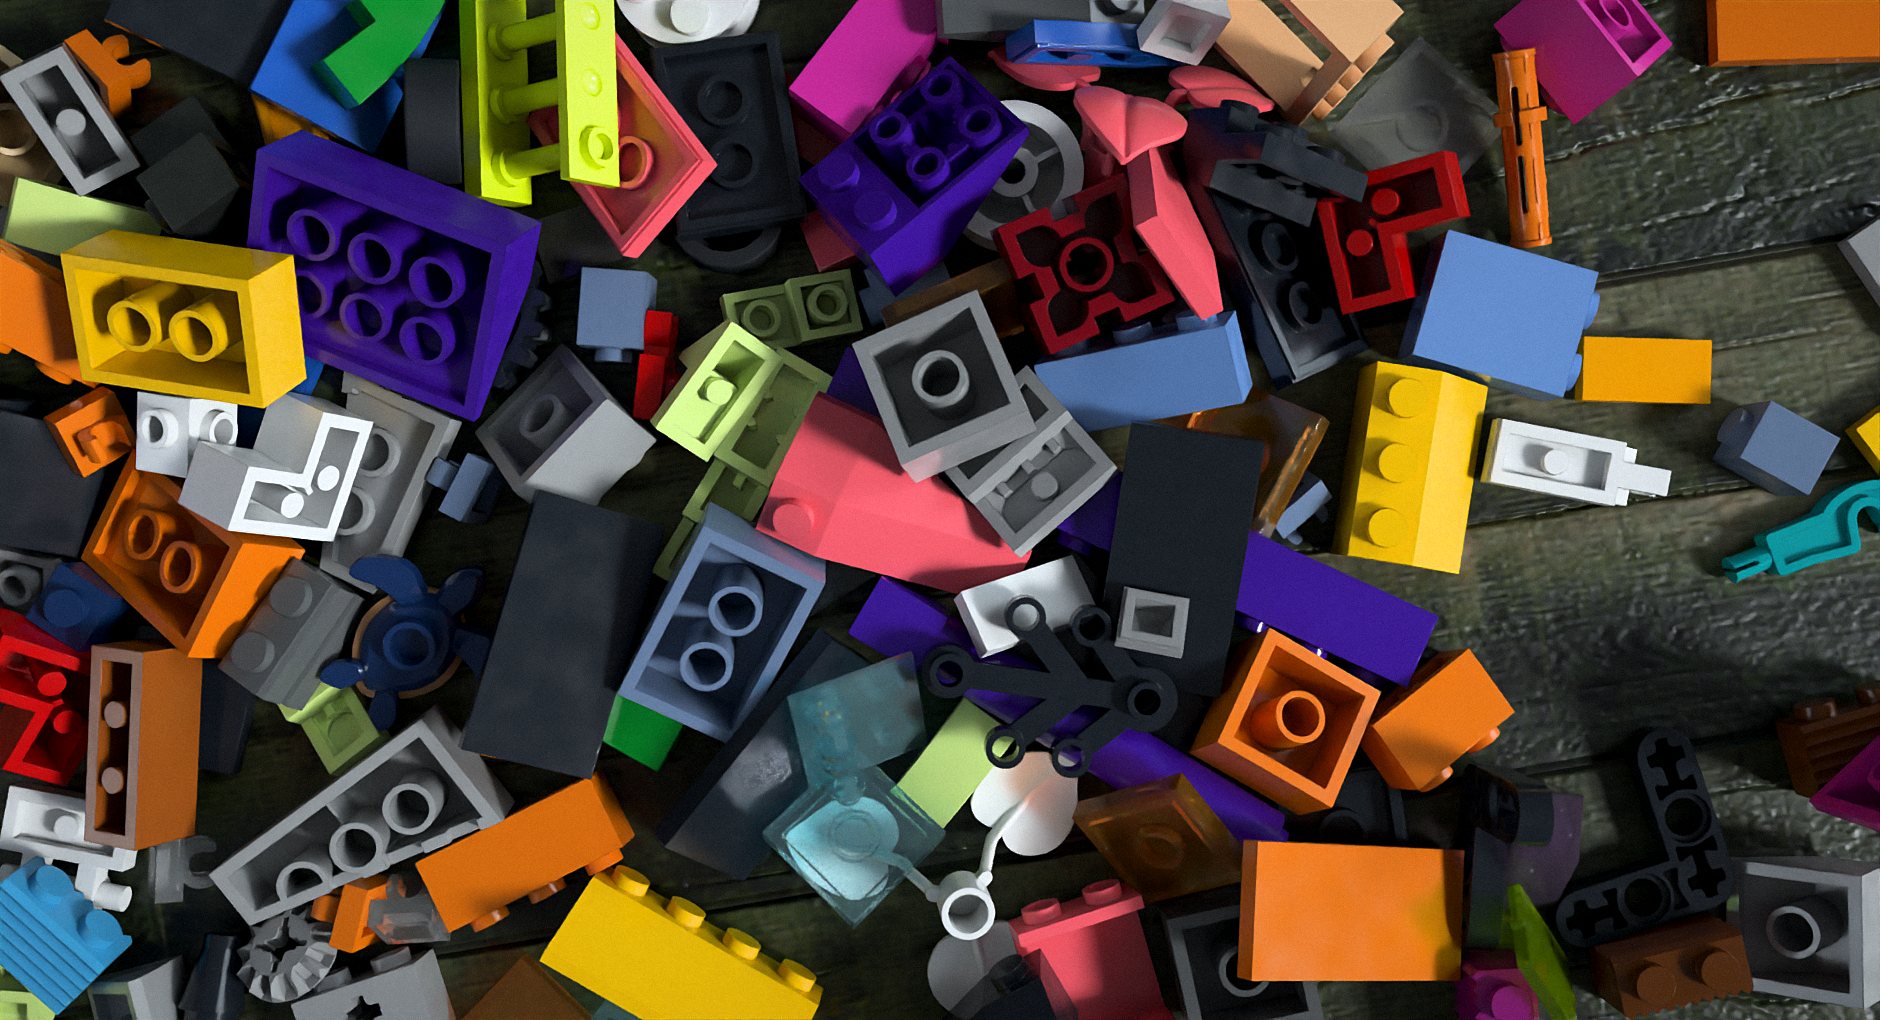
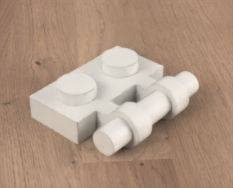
[0,782,138,912]

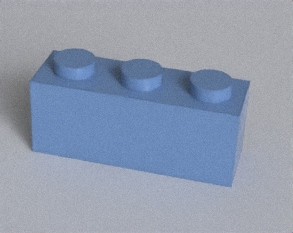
[1034,309,1253,433]

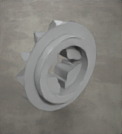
[236,903,338,1003]

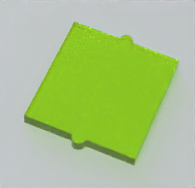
[1507,883,1577,1020]

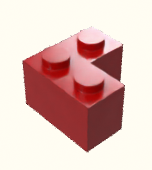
[1316,150,1471,315]
[0,607,91,787]

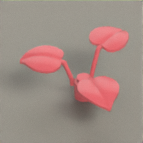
[987,45,1275,191]

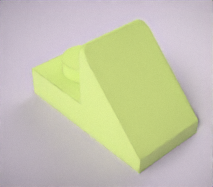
[650,319,783,462]

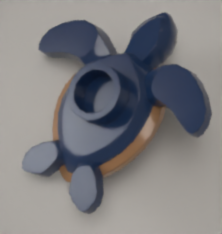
[320,553,492,731]

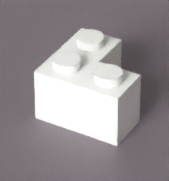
[178,391,374,542]

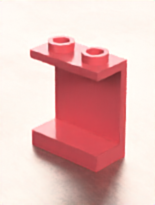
[1008,879,1177,1020]

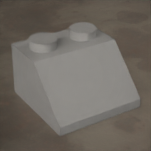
[475,343,657,506]
[1726,856,1880,1010]

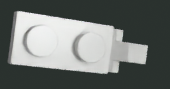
[1480,418,1671,506]

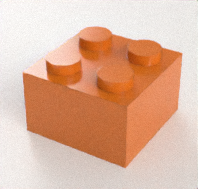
[1189,627,1381,815]

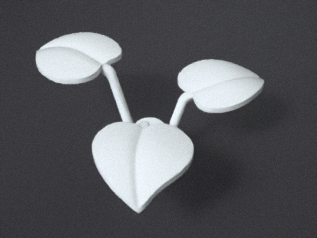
[786,750,1078,1011]

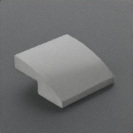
[945,365,1120,558]

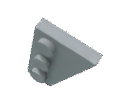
[320,371,462,595]

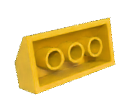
[539,865,824,1020]

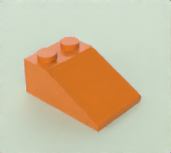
[81,448,305,659]

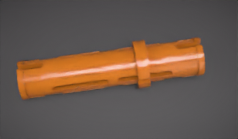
[1492,47,1553,249]

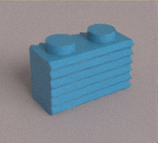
[0,856,132,1015]

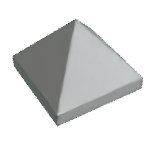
[1115,586,1190,659]

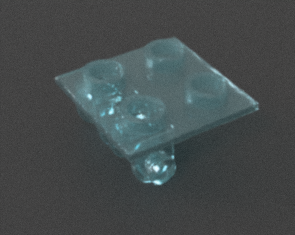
[787,650,928,806]

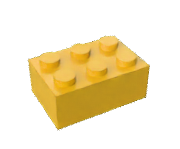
[60,229,307,409]

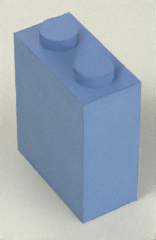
[1396,229,1600,402]

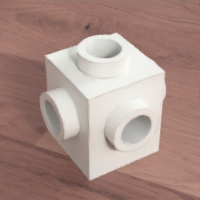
[136,391,238,478]

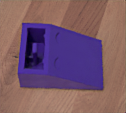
[798,56,1030,298]

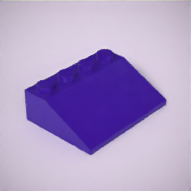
[246,130,542,422]

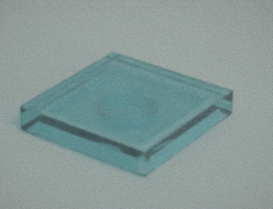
[763,745,946,929]

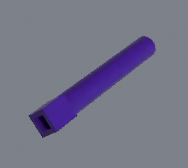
[848,575,1289,864]

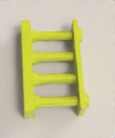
[459,0,620,208]

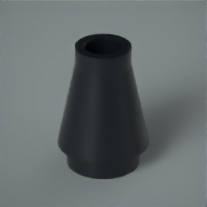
[178,932,246,1020]

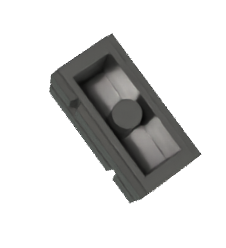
[218,556,375,711]

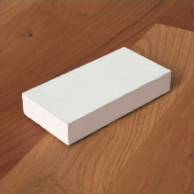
[954,555,1097,659]

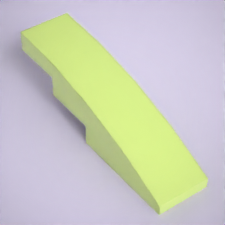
[652,346,833,582]

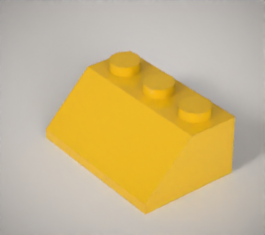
[1331,361,1488,574]

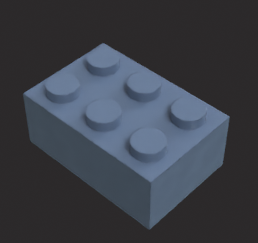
[617,501,826,743]

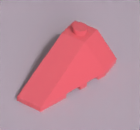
[755,391,1032,594]

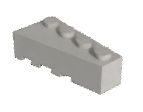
[209,703,516,926]

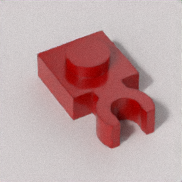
[632,310,683,422]

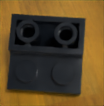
[1183,99,1369,227]

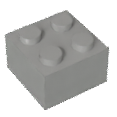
[852,289,1037,483]

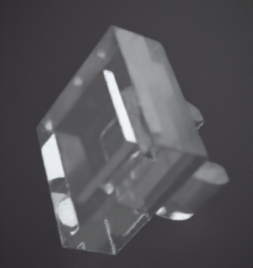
[148,836,217,904]
[367,874,451,945]

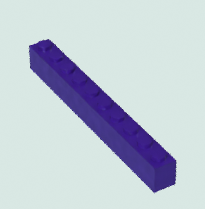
[826,347,1439,691]

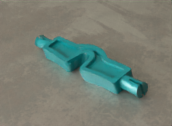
[1722,480,1880,583]

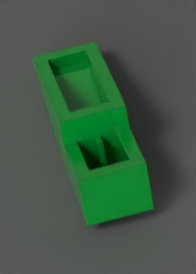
[311,0,445,109]

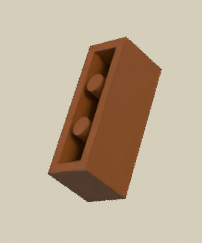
[84,637,203,851]

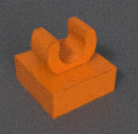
[64,29,151,120]
[43,386,137,477]
[310,873,398,953]

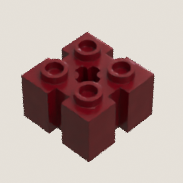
[989,173,1175,355]

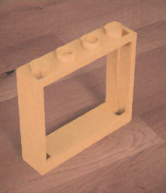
[1212,0,1404,126]

